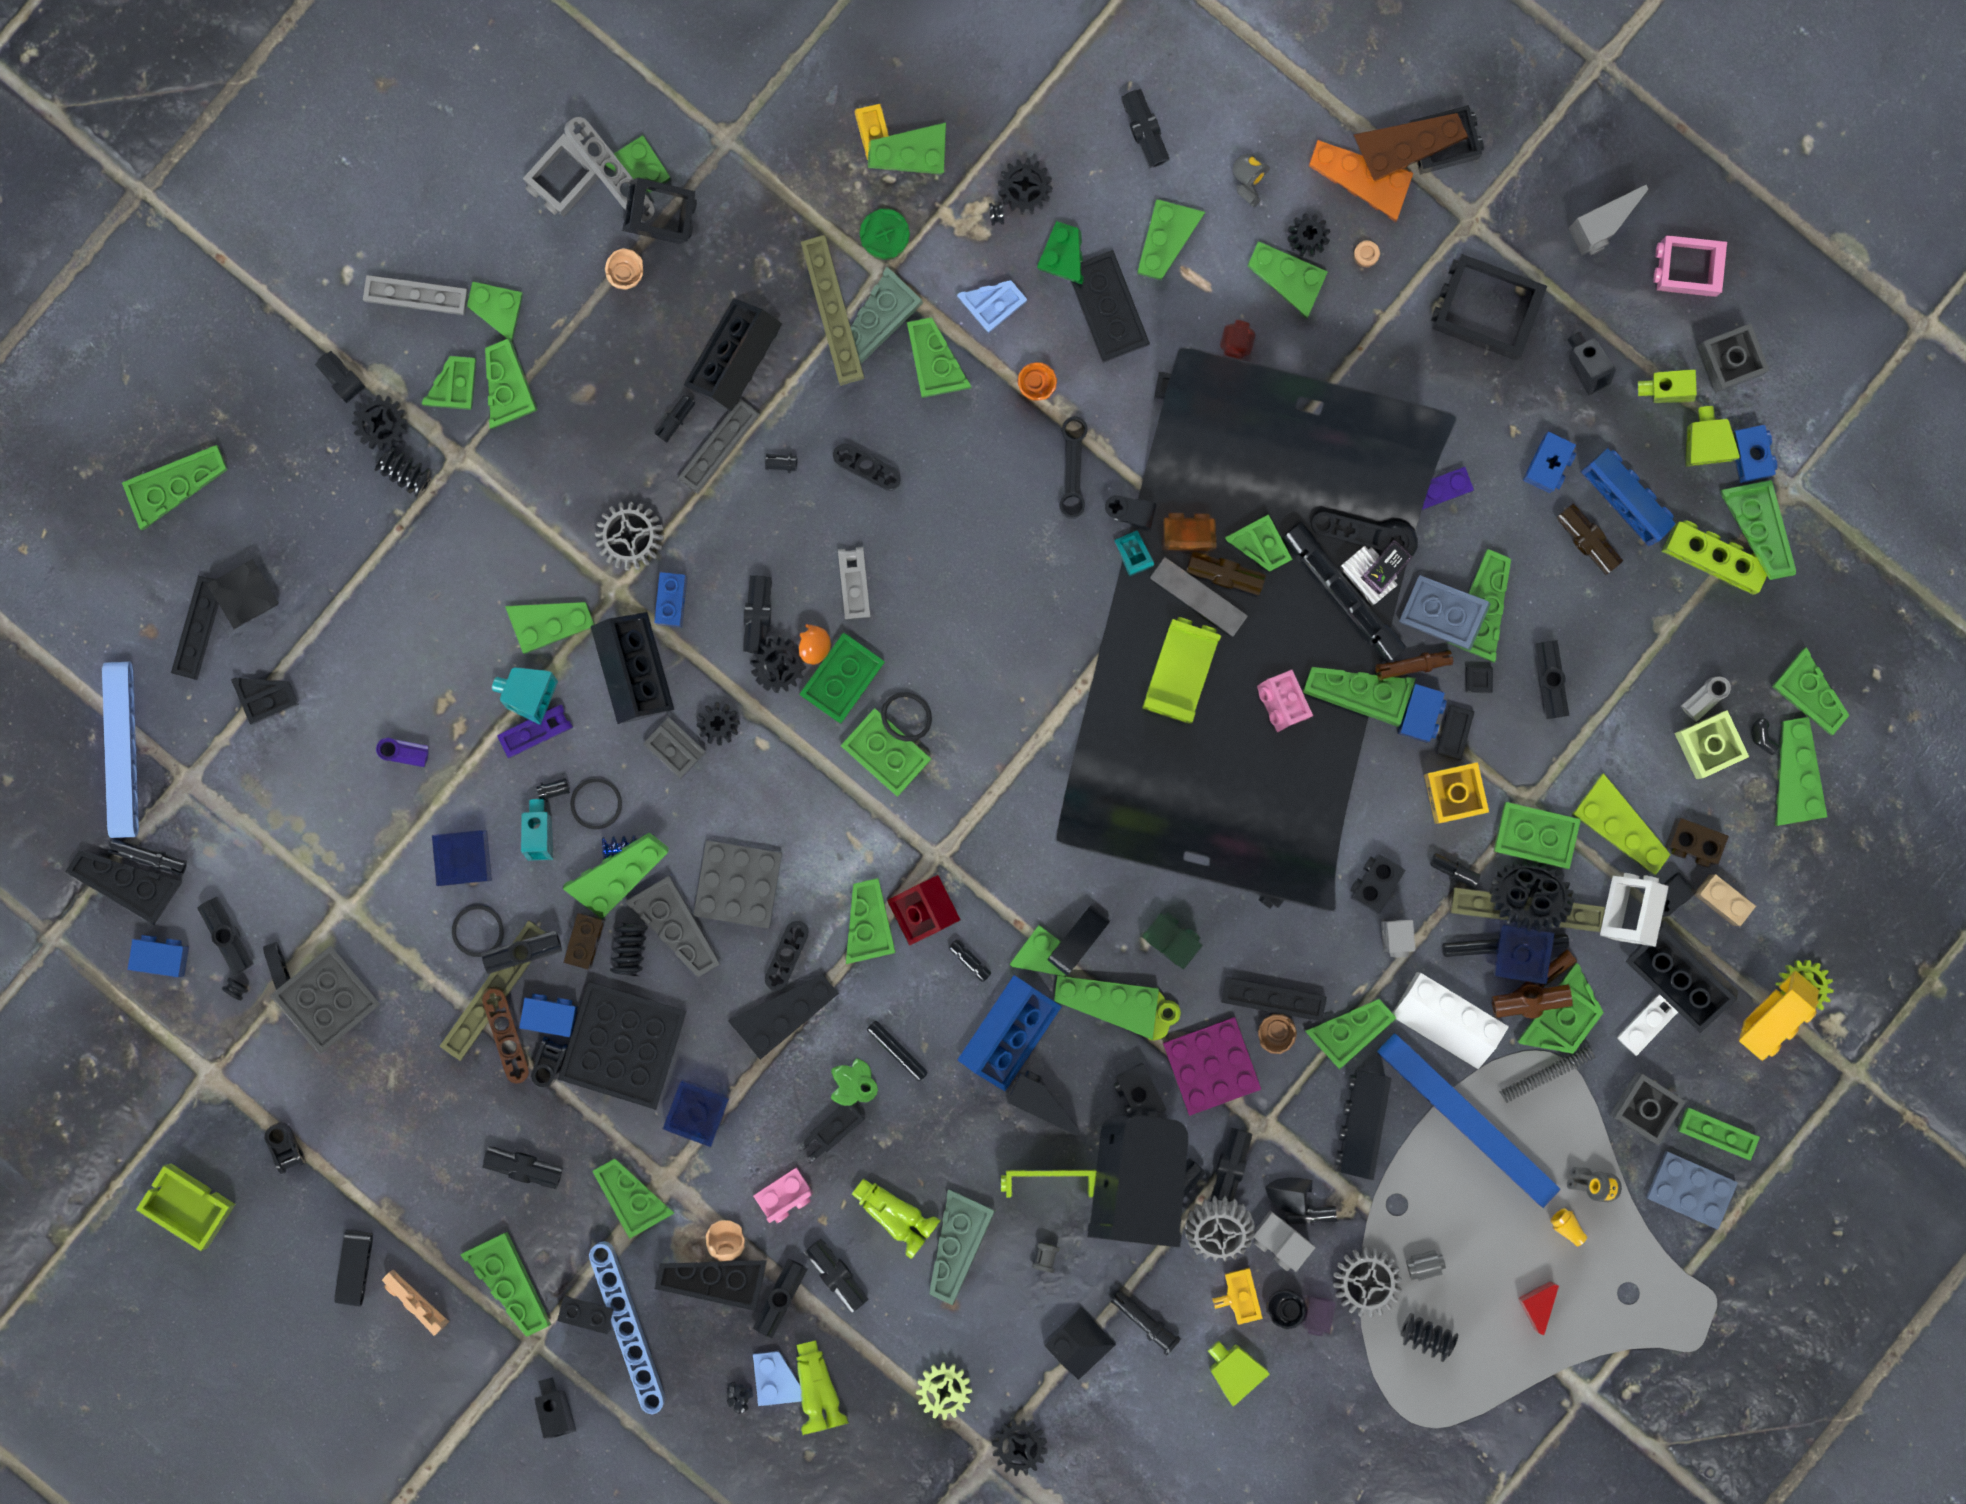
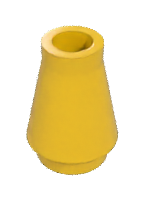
[1550,1208,1588,1246]

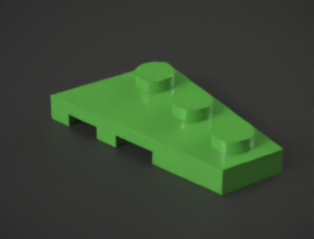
[868,123,946,175]
[485,339,538,429]
[1772,647,1849,735]
[846,878,896,964]
[1305,999,1396,1070]

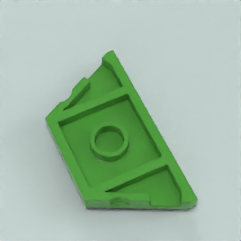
[1516,963,1604,1054]

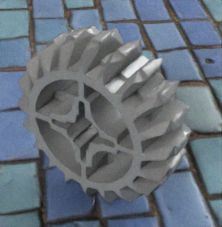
[595,502,664,571]
[1185,1196,1255,1262]
[1333,1247,1403,1318]

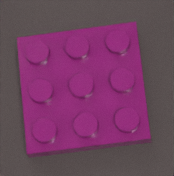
[1163,1017,1261,1116]

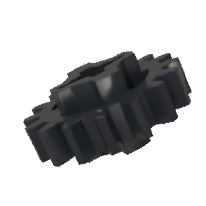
[998,158,1053,215]
[352,395,409,451]
[750,637,807,693]
[992,1418,1048,1476]

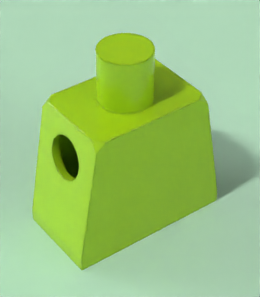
[1638,369,1697,403]
[1686,406,1739,467]
[1207,1341,1270,1407]

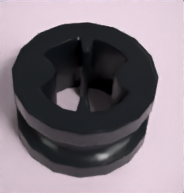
[989,201,1004,226]
[222,978,248,1001]

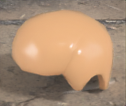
[605,248,643,290]
[706,1220,745,1262]

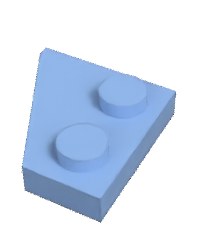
[957,280,1027,334]
[753,1350,801,1406]

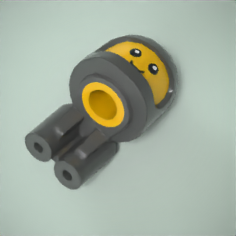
[1232,153,1270,207]
[1567,1167,1622,1202]

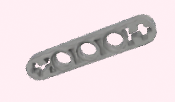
[564,117,655,222]

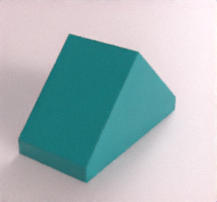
[1114,530,1154,577]

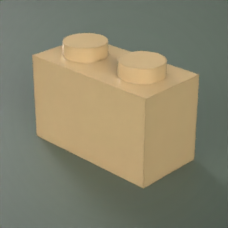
[1694,874,1756,926]

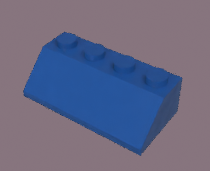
[1580,448,1676,547]
[958,975,1062,1091]

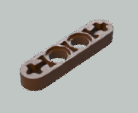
[482,987,529,1084]

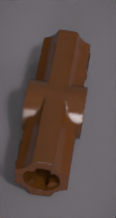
[1491,984,1573,1019]

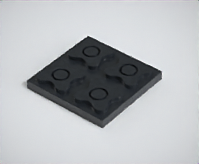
[558,981,687,1110]

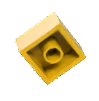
[1424,762,1489,824]

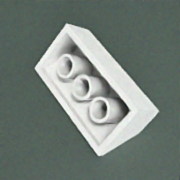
[1392,972,1509,1069]

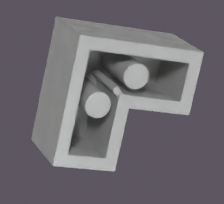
[1253,1210,1315,1272]

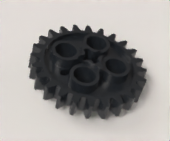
[1489,860,1574,932]

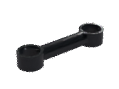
[1059,416,1088,519]

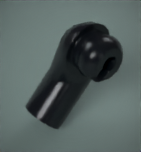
[1752,718,1779,756]

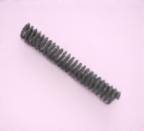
[1499,1047,1595,1103]

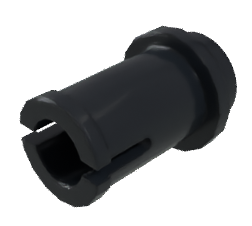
[765,453,798,473]
[536,777,570,802]

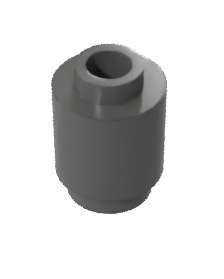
[1406,1250,1446,1281]

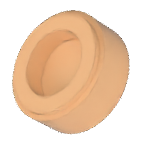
[1354,241,1380,267]

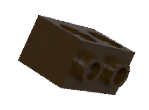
[1665,818,1729,868]
[563,913,606,970]

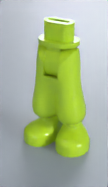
[851,1178,940,1259]
[796,1340,849,1435]

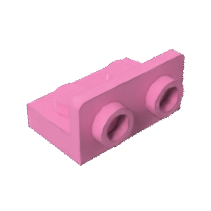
[1257,670,1313,732]
[754,1167,813,1223]

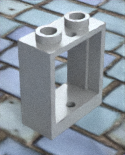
[523,133,599,217]

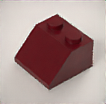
[887,875,961,946]

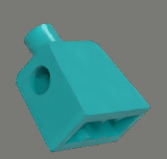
[492,668,558,725]
[521,799,553,861]

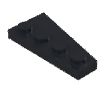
[65,850,182,925]
[728,974,839,1060]

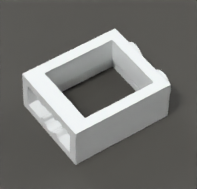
[1600,873,1669,947]

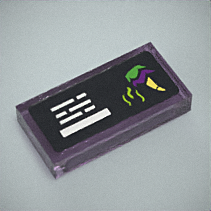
[1360,540,1413,595]

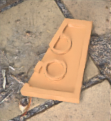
[382,1270,450,1336]

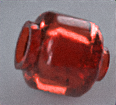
[1220,320,1256,359]

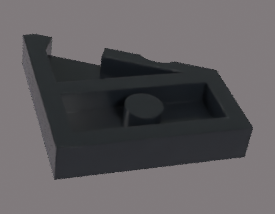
[231,678,299,725]

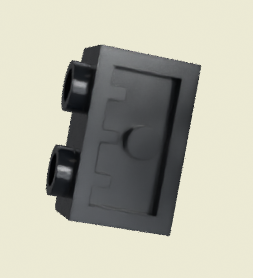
[557,1296,614,1334]

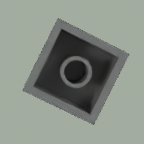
[1697,323,1770,393]
[1609,1072,1686,1145]

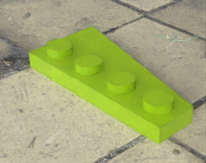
[1572,773,1671,875]

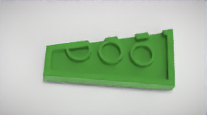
[122,445,228,531]
[1721,480,1796,580]
[1447,549,1511,663]
[1303,667,1416,727]
[1775,717,1827,826]
[563,833,669,919]
[1054,976,1159,1040]
[460,1232,551,1337]

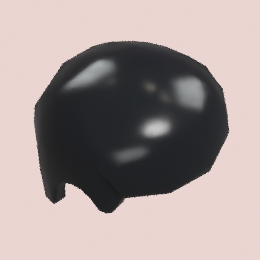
[1266,1289,1307,1329]

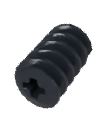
[374,446,432,499]
[610,922,648,977]
[1400,1313,1459,1362]

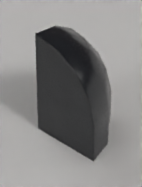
[1265,1177,1312,1215]

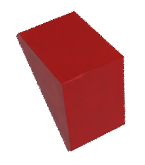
[1518,1281,1559,1335]

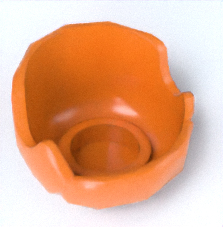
[1018,362,1057,401]
[799,624,831,665]

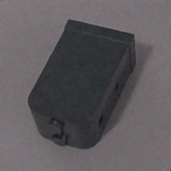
[1087,1111,1188,1248]

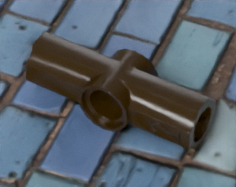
[1556,503,1623,575]
[1186,551,1266,596]

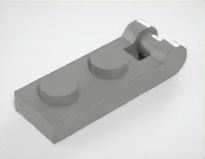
[838,547,871,620]

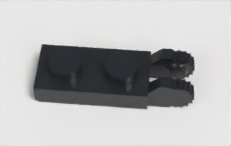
[796,1104,866,1164]

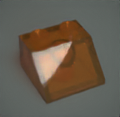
[1162,513,1216,551]

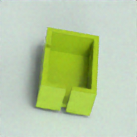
[136,1163,236,1251]

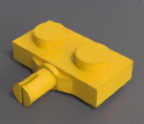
[1212,1267,1263,1325]

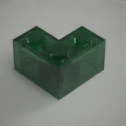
[1141,912,1203,970]

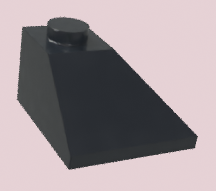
[1044,1307,1116,1380]

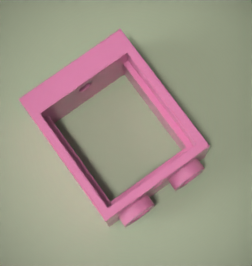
[1653,236,1727,297]

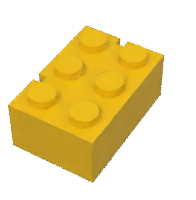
[1739,970,1819,1061]

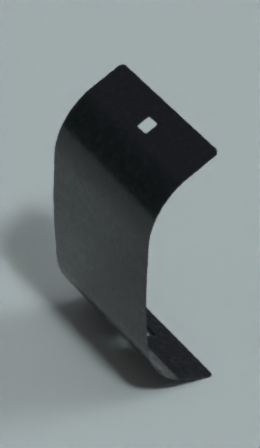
[1055,347,1457,911]

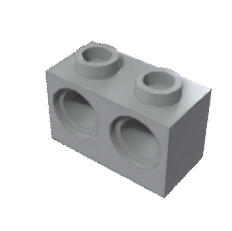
[1381,920,1415,957]

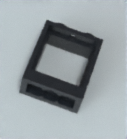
[1409,105,1484,175]
[622,178,697,244]

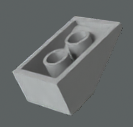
[1568,185,1648,255]

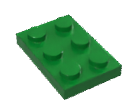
[799,632,885,724]

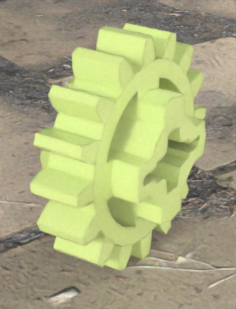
[916,1362,972,1420]

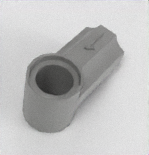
[1681,677,1731,722]

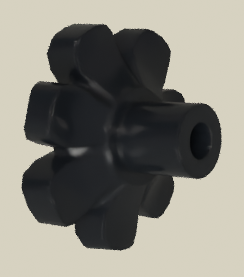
[727,1381,753,1414]

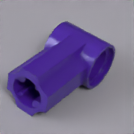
[376,738,429,768]

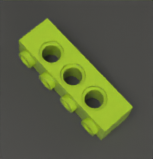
[1662,520,1767,595]

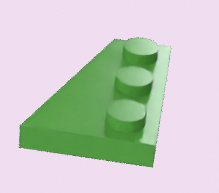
[1137,199,1205,280]
[1248,241,1328,319]
[907,317,972,398]
[505,602,594,654]
[592,1159,674,1239]

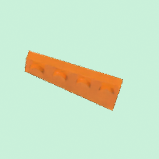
[1309,140,1413,222]

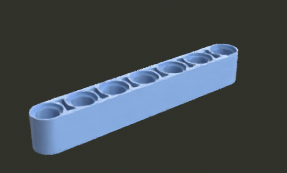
[102,661,139,838]
[589,1241,666,1414]

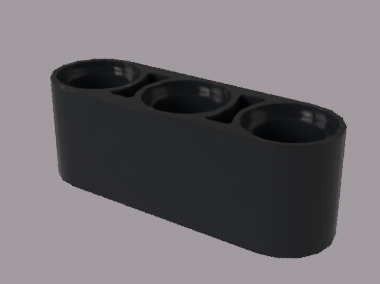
[1047,905,1110,976]
[334,1229,373,1307]

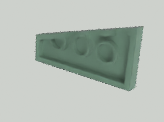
[851,267,923,364]
[929,1189,996,1305]

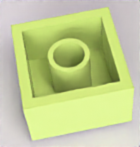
[1675,711,1749,779]

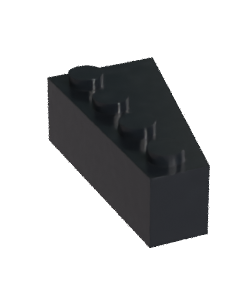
[654,1260,768,1311]

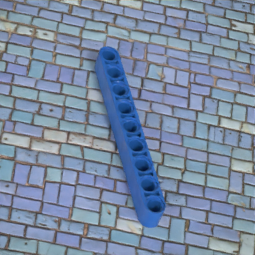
[1377,1033,1561,1208]

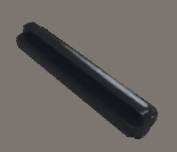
[867,1021,928,1082]

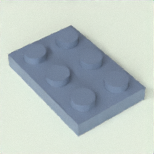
[1399,575,1491,650]
[1646,1151,1738,1230]

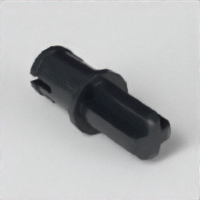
[654,395,695,443]
[1430,853,1481,889]
[1285,1205,1337,1226]

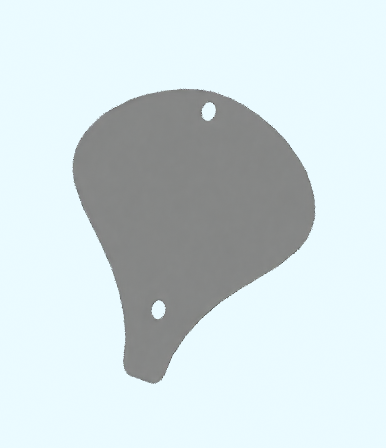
[1359,1050,1717,1428]

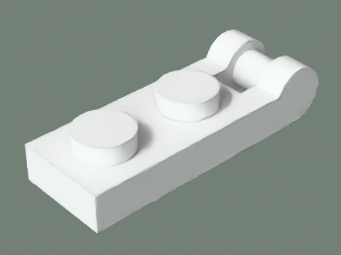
[1616,993,1678,1056]

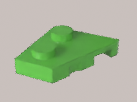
[467,282,523,341]
[1225,514,1293,571]

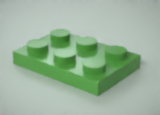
[841,708,932,797]
[1493,802,1581,869]

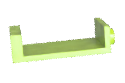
[1142,617,1221,724]
[1001,1169,1096,1197]

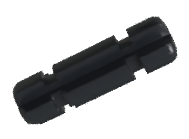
[949,940,991,982]

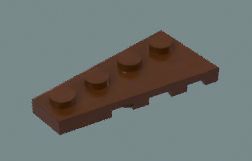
[1353,113,1468,182]

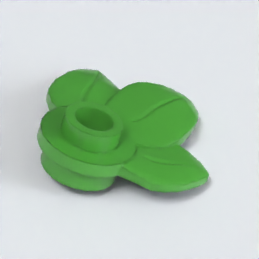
[831,1058,878,1106]

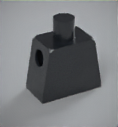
[1567,332,1616,396]
[535,1377,576,1439]

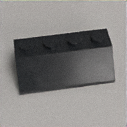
[684,298,782,411]
[590,612,674,724]
[1626,920,1738,1033]
[1334,1070,1392,1180]

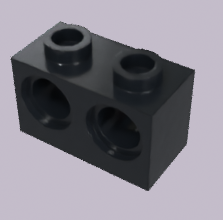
[1350,854,1406,914]

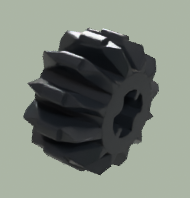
[1287,213,1330,257]
[696,702,740,746]

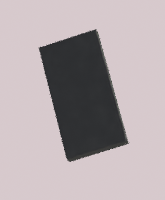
[1070,250,1150,363]

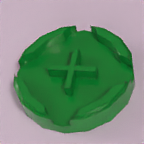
[859,208,910,260]

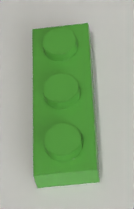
[1677,1107,1760,1161]

